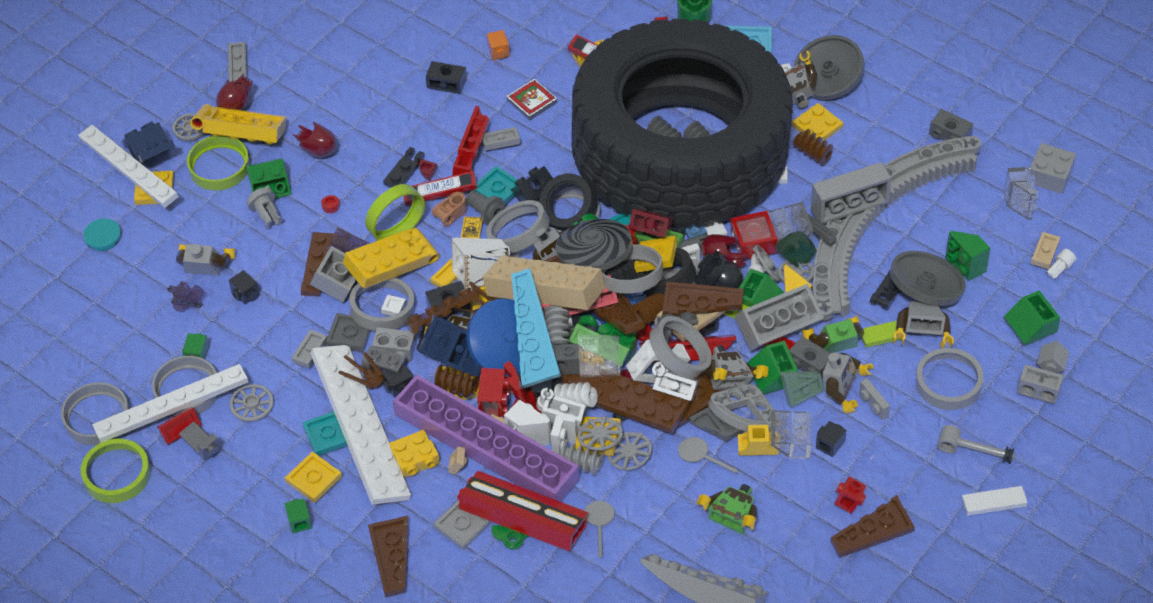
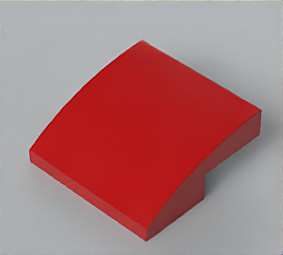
[503,361,532,406]

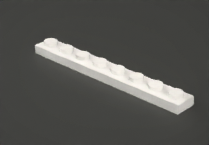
[78,125,179,208]
[92,364,248,443]

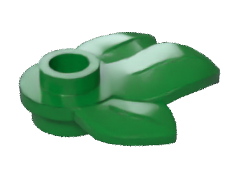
[491,525,528,550]

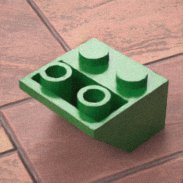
[246,157,291,198]
[945,231,991,281]
[739,268,784,307]
[1004,290,1061,346]
[747,341,799,394]

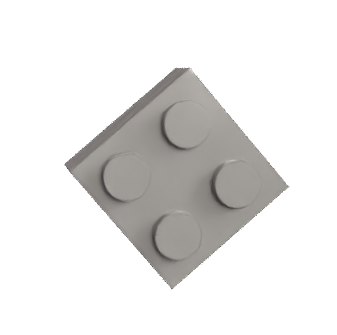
[1027,143,1077,194]
[310,246,356,302]

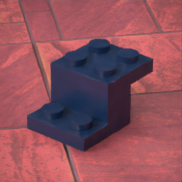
[121,121,175,163]
[417,315,481,377]

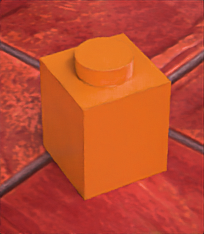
[486,30,510,60]

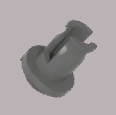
[466,190,505,225]

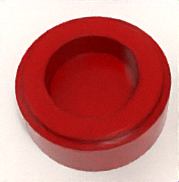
[321,195,340,213]

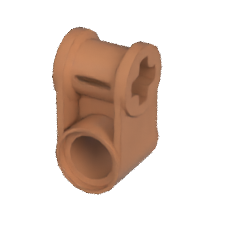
[432,192,467,227]

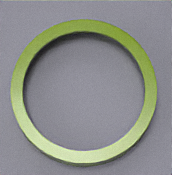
[187,135,250,191]
[365,184,425,241]
[80,439,151,503]

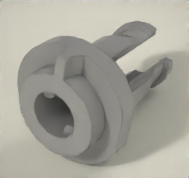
[246,185,282,229]

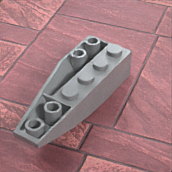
[640,554,769,603]

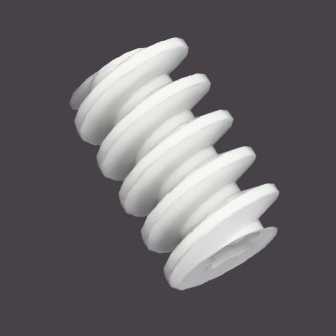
[553,382,598,407]

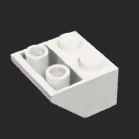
[504,400,551,446]

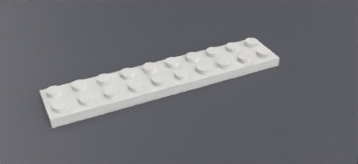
[311,345,411,505]

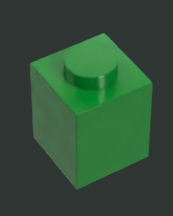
[182,333,209,360]
[284,498,312,534]

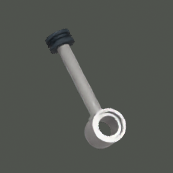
[937,425,1015,464]

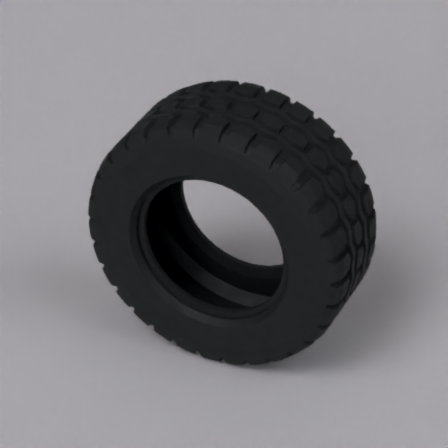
[571,19,793,227]

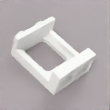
[626,339,690,383]

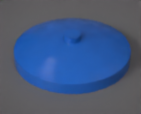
[466,299,521,377]

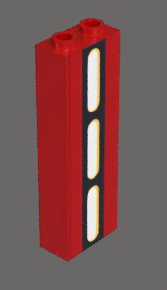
[457,471,588,551]

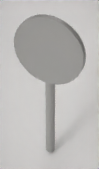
[678,437,738,473]
[584,501,615,558]

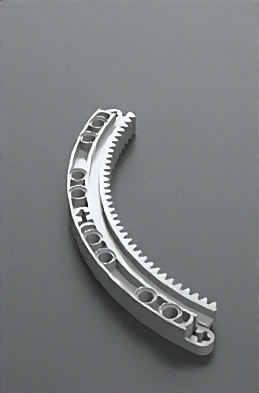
[812,136,981,321]

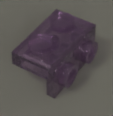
[327,228,370,253]

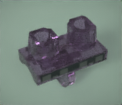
[167,281,204,312]

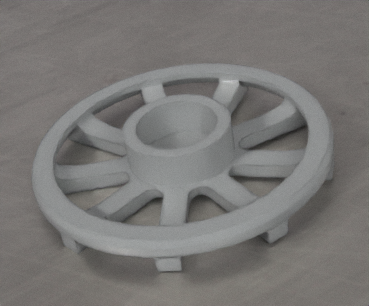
[752,244,780,282]
[229,384,274,422]
[578,416,623,451]
[608,431,652,470]

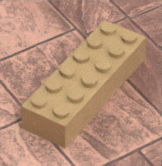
[482,255,605,310]

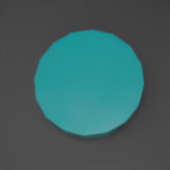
[83,218,121,251]

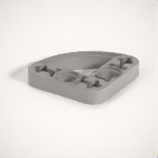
[708,384,781,432]

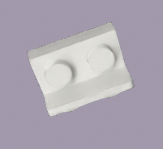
[550,415,577,455]

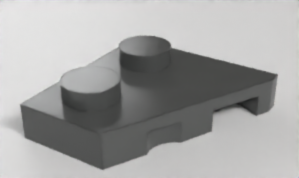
[689,403,743,441]

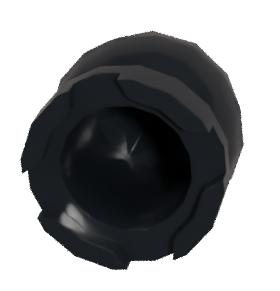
[695,250,743,289]

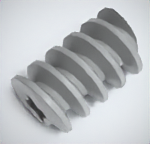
[544,306,569,345]
[560,441,605,475]

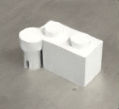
[652,361,699,401]
[536,388,586,433]

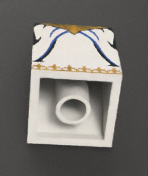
[452,238,510,288]

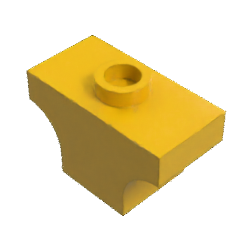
[737,425,779,456]

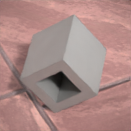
[1037,341,1069,373]

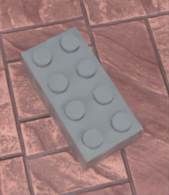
[811,162,891,224]
[735,284,824,351]

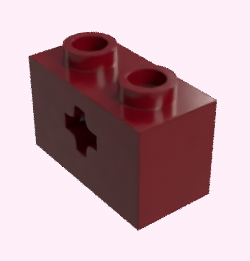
[628,208,673,238]

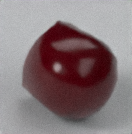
[216,73,253,110]
[293,121,337,158]
[701,234,747,267]

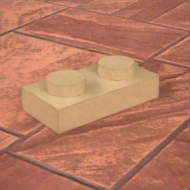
[1031,232,1061,269]

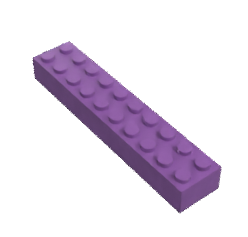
[393,374,579,502]

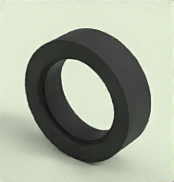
[539,173,597,231]
[636,247,696,297]

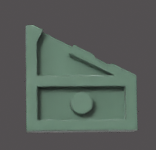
[780,371,824,407]

